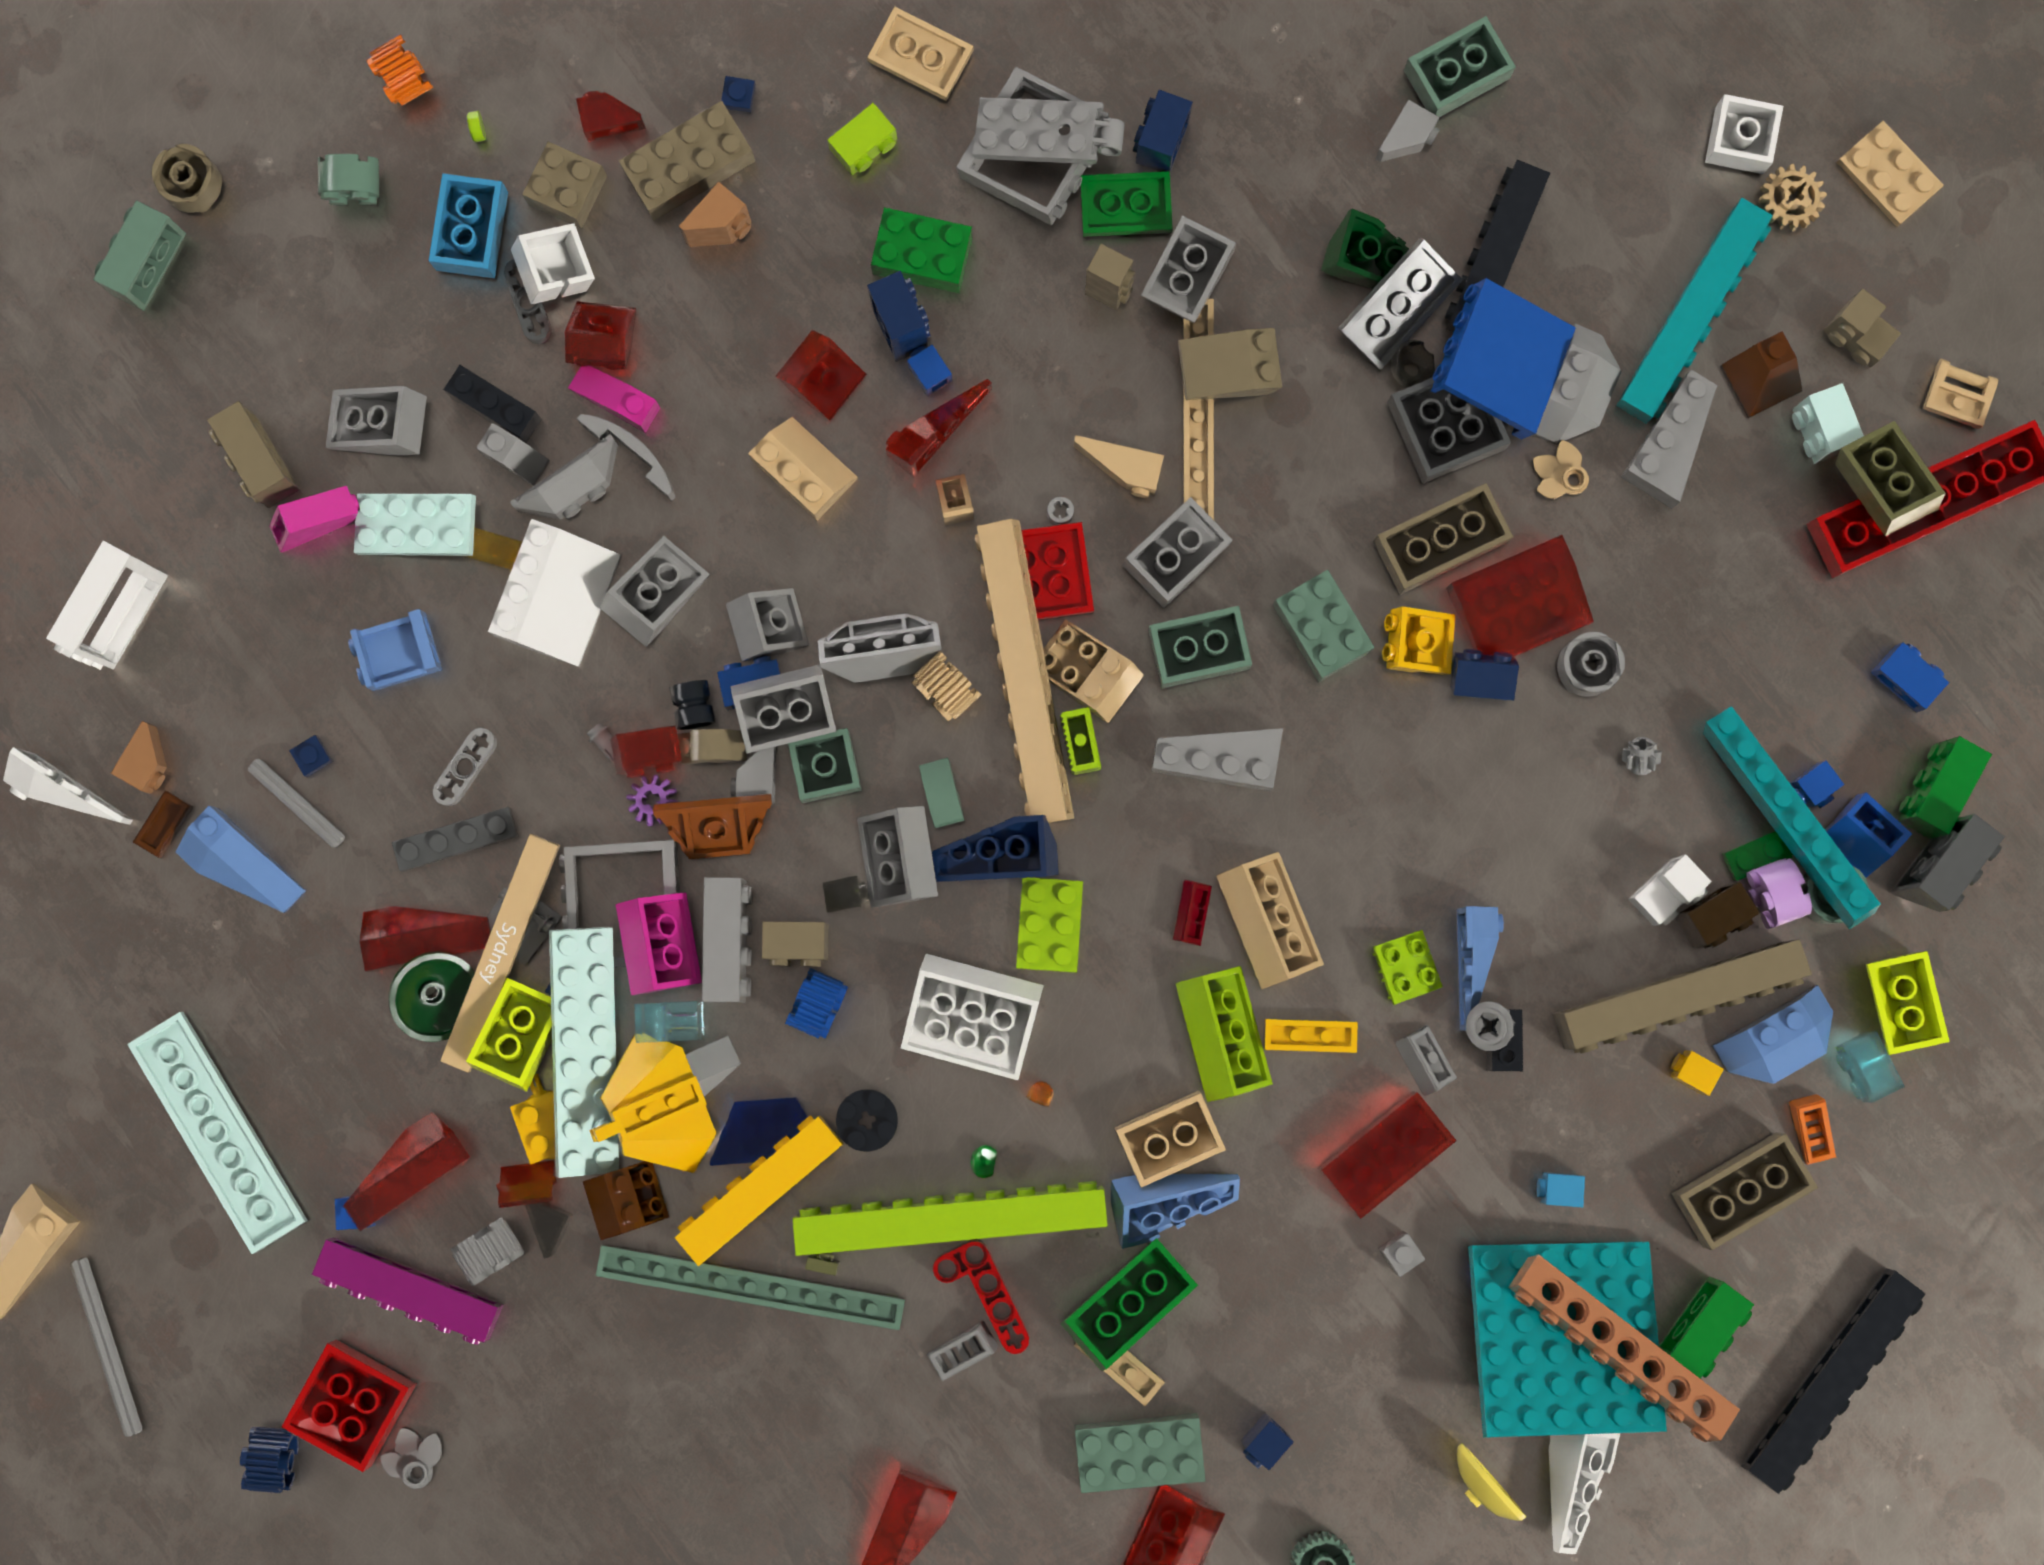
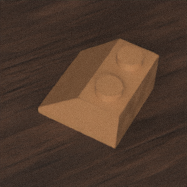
[679,182,752,247]

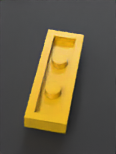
[1264,1019,1358,1053]

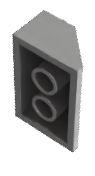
[857,806,938,908]

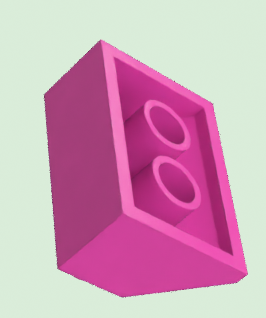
[615,892,702,995]

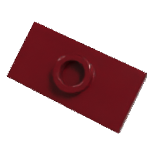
[1173,880,1212,946]

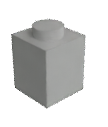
[1378,1231,1426,1277]

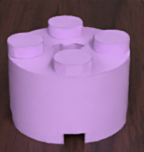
[1746,858,1812,929]

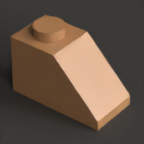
[111,721,167,794]

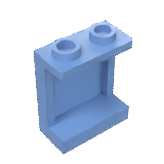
[348,609,442,691]

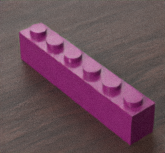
[312,1237,503,1345]

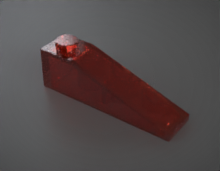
[359,906,491,972]
[861,1468,957,1565]

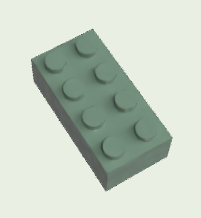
[1074,1413,1206,1493]

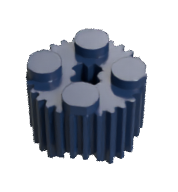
[240,1427,299,1493]

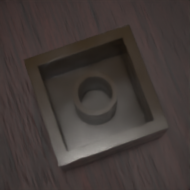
[1675,882,1760,949]

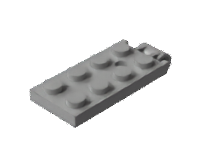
[973,97,1125,164]

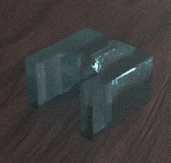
[634,1001,705,1043]

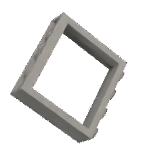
[956,67,1110,226]
[559,840,680,968]

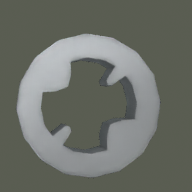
[1047,497,1074,525]

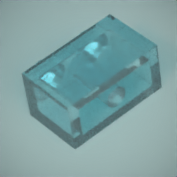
[1835,1031,1905,1103]

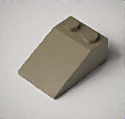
[1178,328,1282,400]

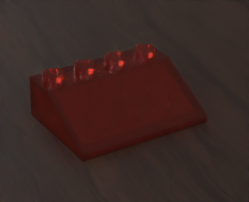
[1446,535,1594,657]

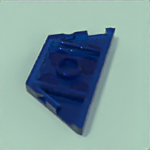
[710,1097,808,1166]

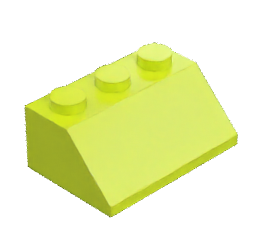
[1866,951,1950,1055]

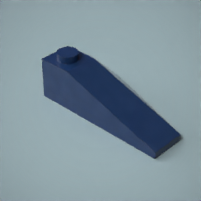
[932,815,1059,882]

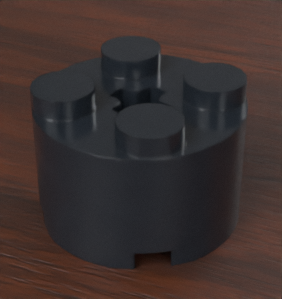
[836,1089,898,1152]

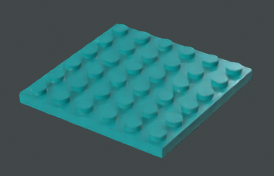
[1468,1242,1667,1438]

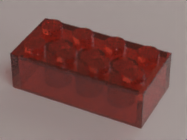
[1318,1091,1457,1219]

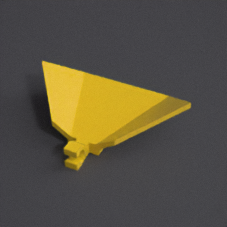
[589,1031,716,1173]

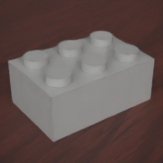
[730,664,837,753]

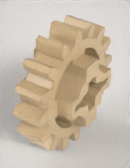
[1758,164,1827,231]

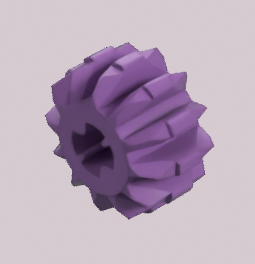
[627,774,679,826]

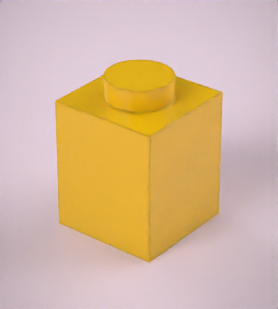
[1670,1050,1724,1096]

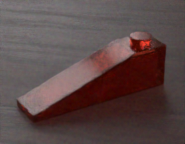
[885,379,992,478]
[343,1112,470,1232]

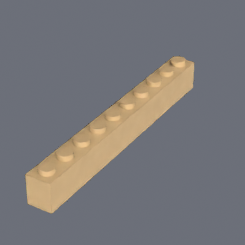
[975,519,1074,823]

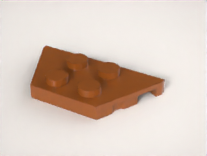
[653,794,772,859]

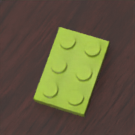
[1016,877,1083,973]

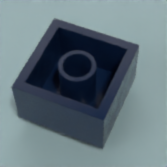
[1133,90,1193,172]

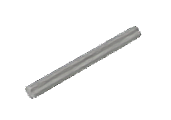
[70,1258,143,1437]

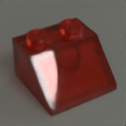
[565,301,636,370]
[776,330,867,421]

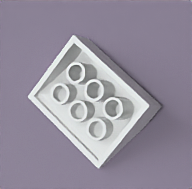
[488,519,622,667]
[900,954,1044,1080]

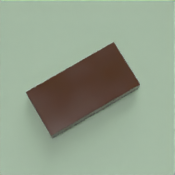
[133,790,193,858]

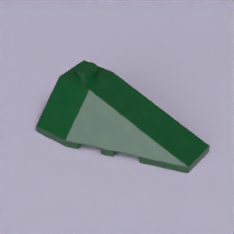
[1321,208,1409,289]

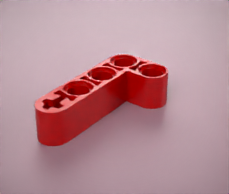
[933,1239,1029,1354]

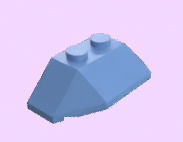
[1711,985,1833,1084]

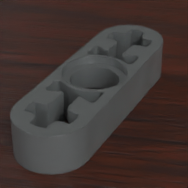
[504,259,552,344]

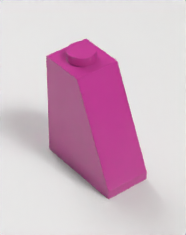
[269,485,359,553]

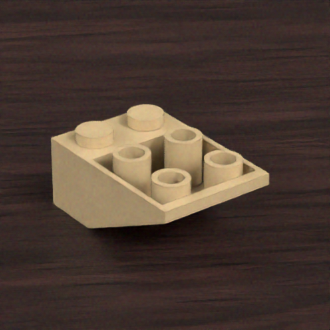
[1043,619,1144,723]

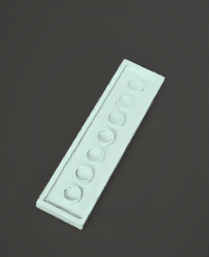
[549,927,619,1178]
[127,1012,308,1254]

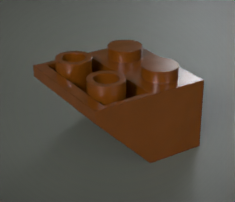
[582,1161,670,1240]

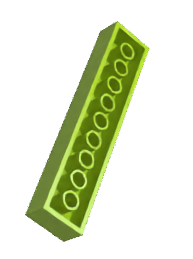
[792,1181,1108,1256]

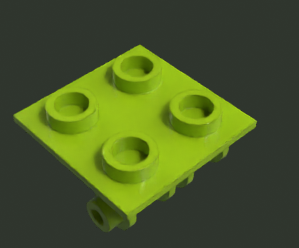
[1372,930,1443,1005]

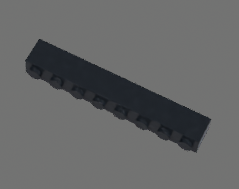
[1741,1268,1926,1494]

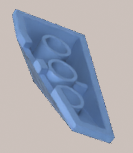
[1111,1174,1240,1249]

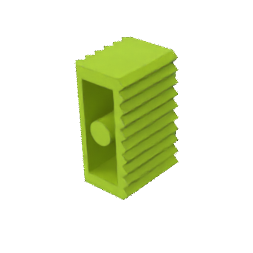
[1060,707,1101,775]

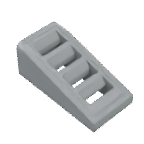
[927,1321,998,1381]

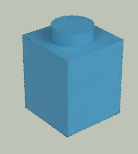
[1537,1172,1585,1208]

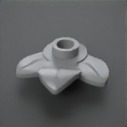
[380,1428,442,1489]

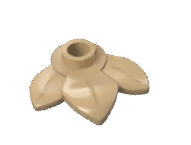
[1533,440,1589,499]

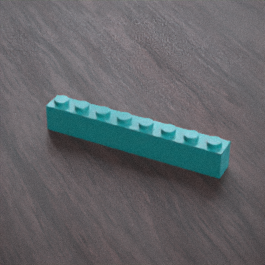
[1615,198,1773,424]
[1703,706,1881,930]

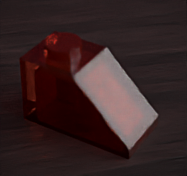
[576,91,646,142]

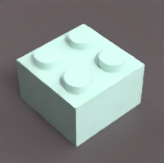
[1792,383,1864,464]

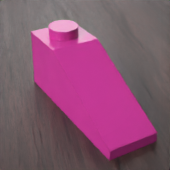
[568,363,660,433]

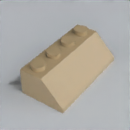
[1216,852,1324,989]

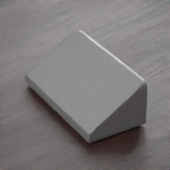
[1395,1025,1457,1096]

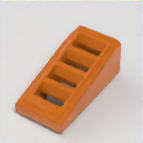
[1789,1094,1836,1165]

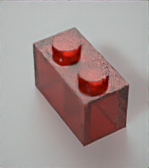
[610,725,682,778]

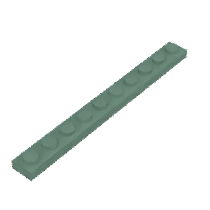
[596,1245,905,1330]

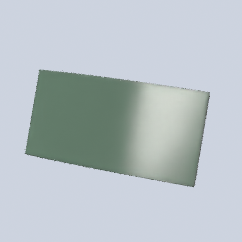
[919,758,964,828]

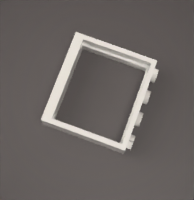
[46,541,168,670]

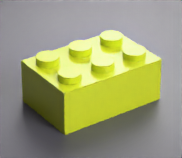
[466,978,552,1092]

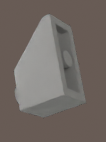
[1375,100,1440,162]
[477,423,550,486]
[730,746,777,805]

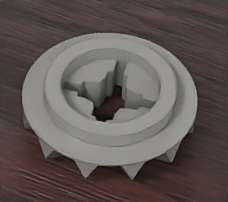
[1466,1001,1515,1051]

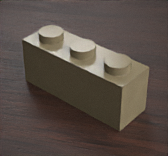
[1085,244,1135,310]

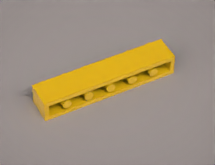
[675,1115,844,1266]

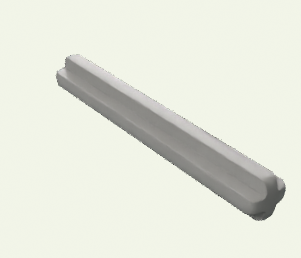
[248,759,345,848]

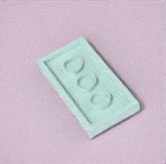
[354,494,476,556]

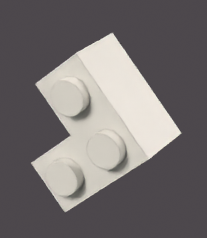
[1628,854,1712,926]

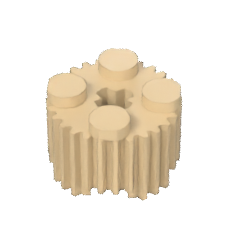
[911,651,981,722]

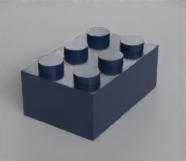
[867,270,931,362]

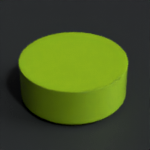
[467,110,486,142]

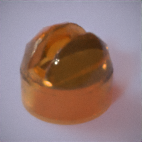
[1026,1081,1053,1107]

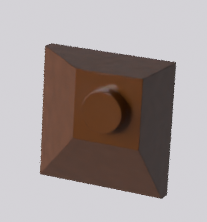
[1720,331,1802,418]

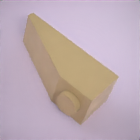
[1074,435,1164,498]

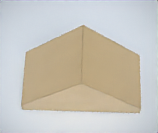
[935,474,974,526]

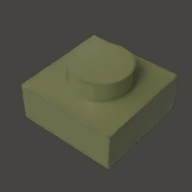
[805,1253,840,1276]

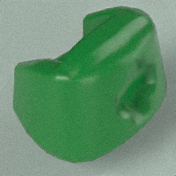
[970,1145,997,1178]

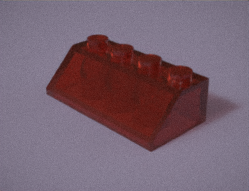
[1123,1485,1225,1565]

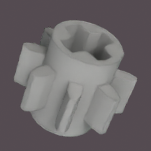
[1622,737,1662,775]

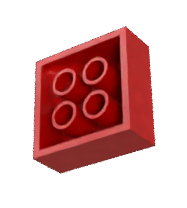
[281,1339,417,1472]

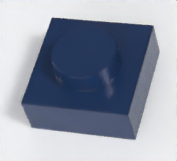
[721,76,756,113]
[289,735,333,777]

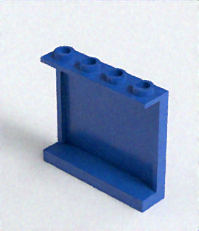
[1431,278,1576,440]

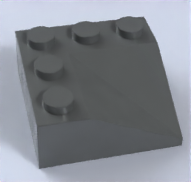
[1387,378,1511,484]
[1891,814,2005,912]

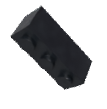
[443,365,542,443]

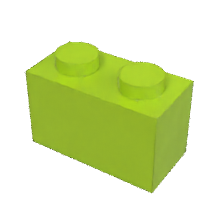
[827,103,897,175]

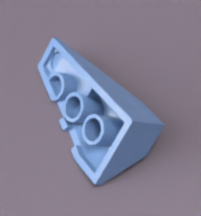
[176,806,306,913]
[1457,906,1504,1031]

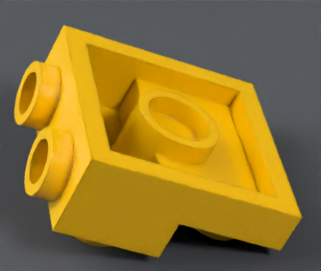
[1382,606,1455,675]

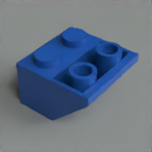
[1825,792,1912,878]

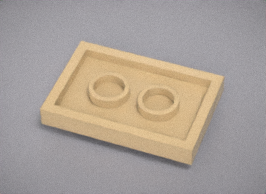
[867,6,974,101]
[1836,120,1944,227]

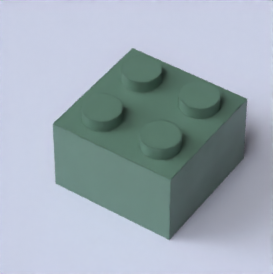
[788,728,862,803]

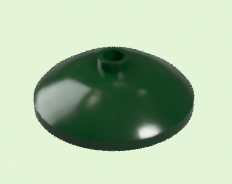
[388,952,475,1042]

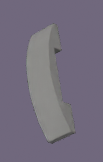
[577,414,676,501]

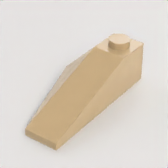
[0,1183,80,1320]

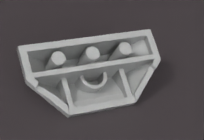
[1534,323,1622,445]
[510,434,618,520]
[817,613,942,683]

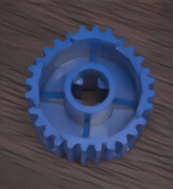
[785,968,848,1039]

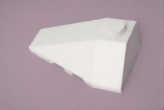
[3,747,133,825]

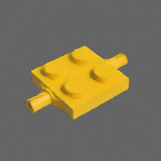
[510,1073,555,1165]

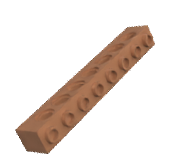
[1508,1254,1740,1442]

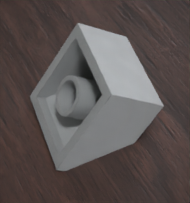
[726,588,809,661]

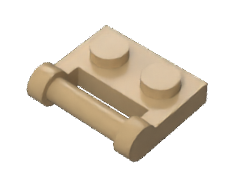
[1922,358,1999,429]

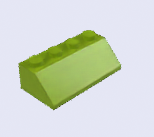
[1175,966,1273,1102]

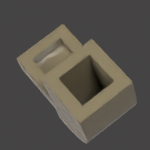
[677,729,747,765]

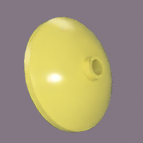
[1457,1443,1527,1521]

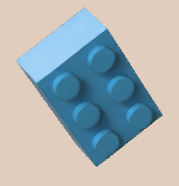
[429,173,508,279]

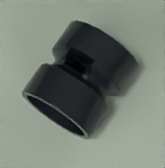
[669,680,716,730]

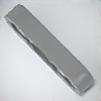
[433,728,497,807]

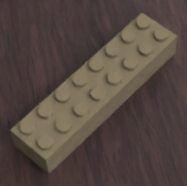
[1553,939,1812,1054]

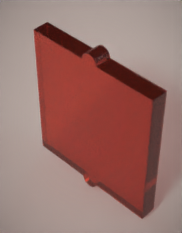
[496,1160,557,1208]

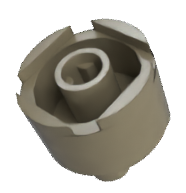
[151,144,222,213]

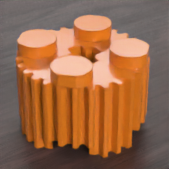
[366,34,433,106]

